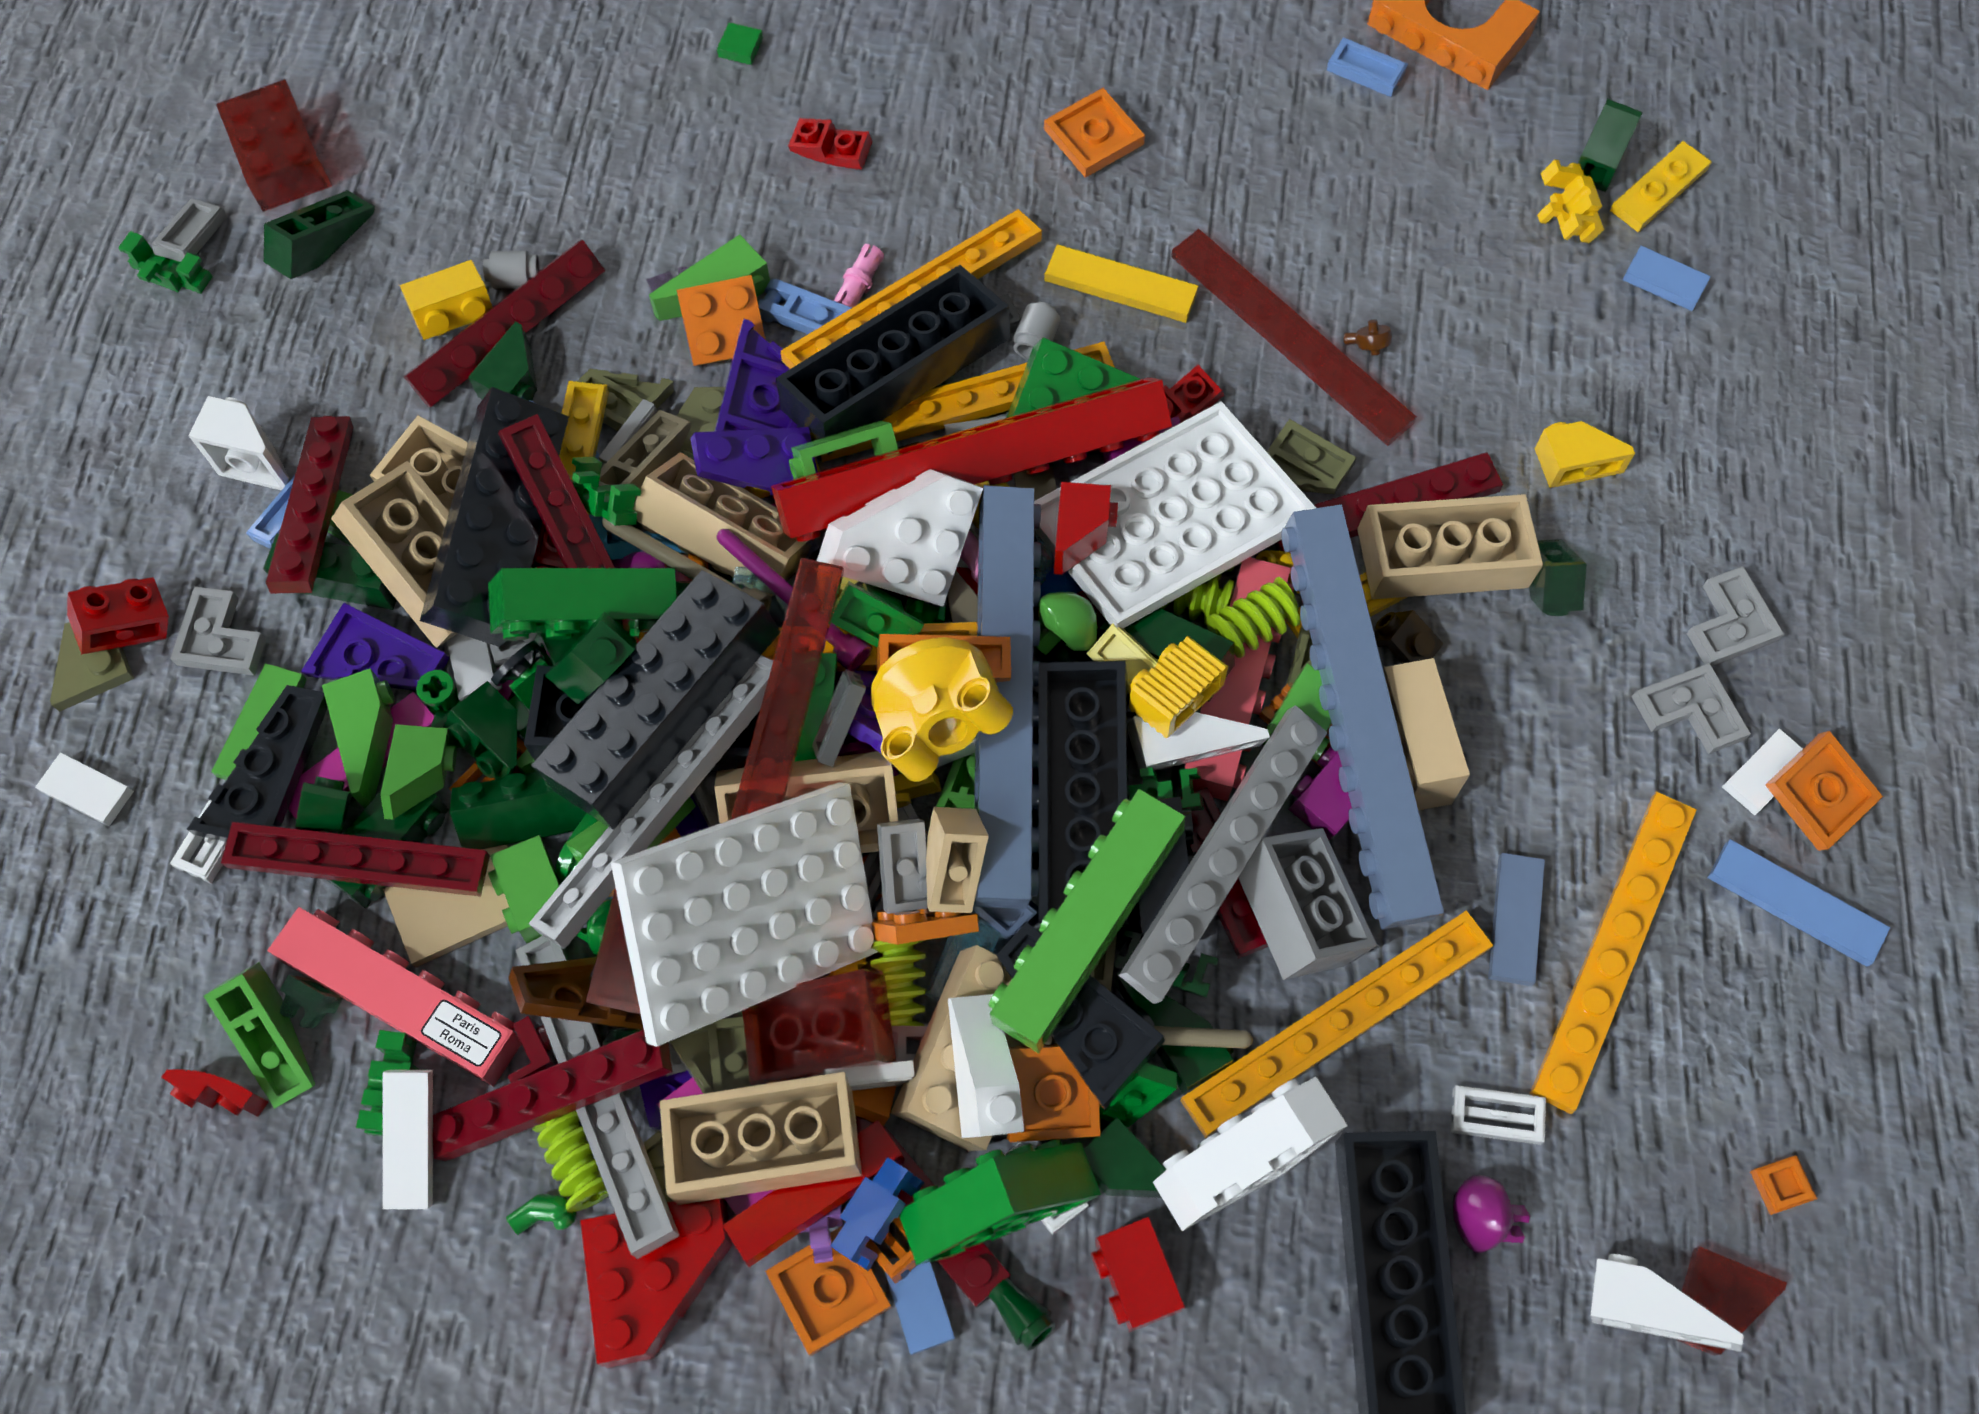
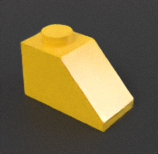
[1534,421,1635,488]

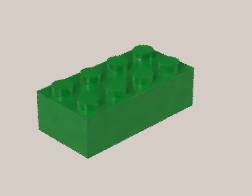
[488,568,677,641]

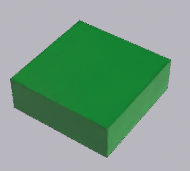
[717,22,763,65]

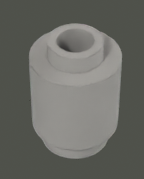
[483,251,540,289]
[1013,302,1061,360]

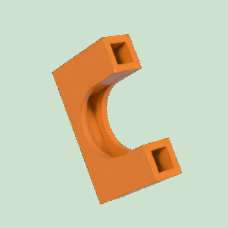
[1367,0,1540,90]

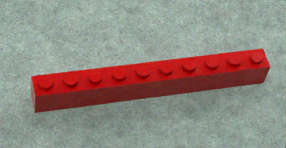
[771,377,1172,542]

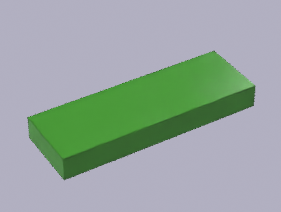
[211,663,307,780]

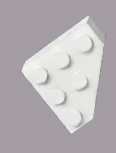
[816,469,983,607]
[1153,1077,1348,1231]

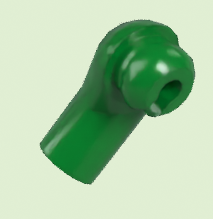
[506,1193,577,1235]

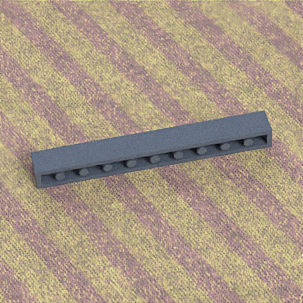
[973,485,1041,909]
[1281,505,1444,930]

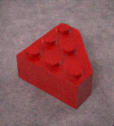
[580,1198,732,1368]

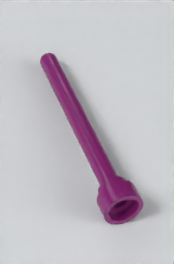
[716,529,872,672]

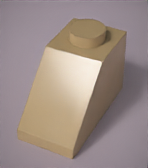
[926,807,989,913]

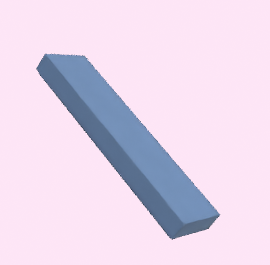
[1708,839,1890,967]

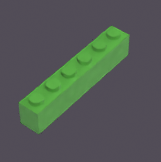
[988,789,1185,1054]

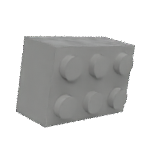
[1238,828,1377,980]

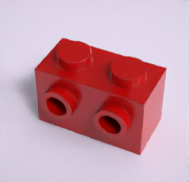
[67,577,169,655]
[1091,1217,1185,1332]

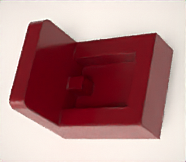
[508,1016,558,1083]

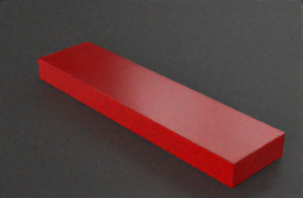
[722,1120,905,1267]

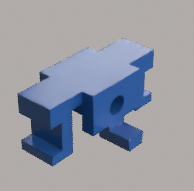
[831,1157,925,1271]

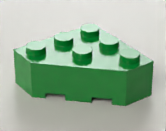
[1006,337,1140,418]
[899,1139,1101,1265]

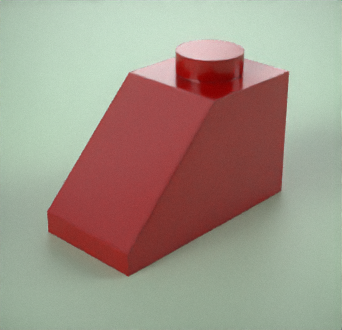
[1054,482,1118,575]

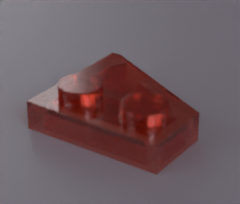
[1675,1246,1787,1356]

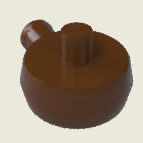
[1344,319,1393,356]

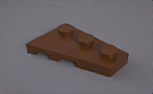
[509,957,644,1030]

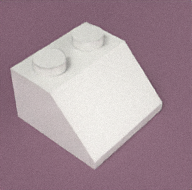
[189,396,290,490]

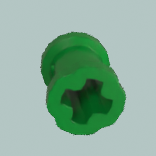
[416,670,461,715]

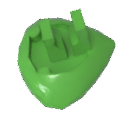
[1036,592,1097,655]

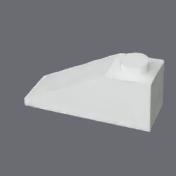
[1128,712,1270,774]
[948,994,1024,1138]
[1591,1254,1743,1352]

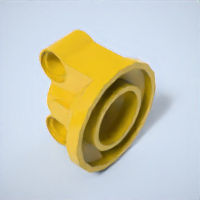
[871,637,1013,782]

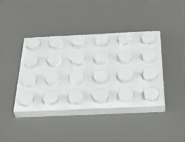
[1034,401,1316,629]
[611,782,878,1047]

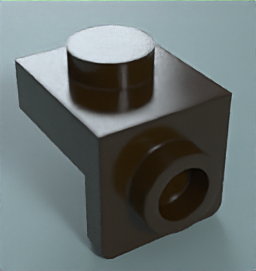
[1374,610,1443,664]

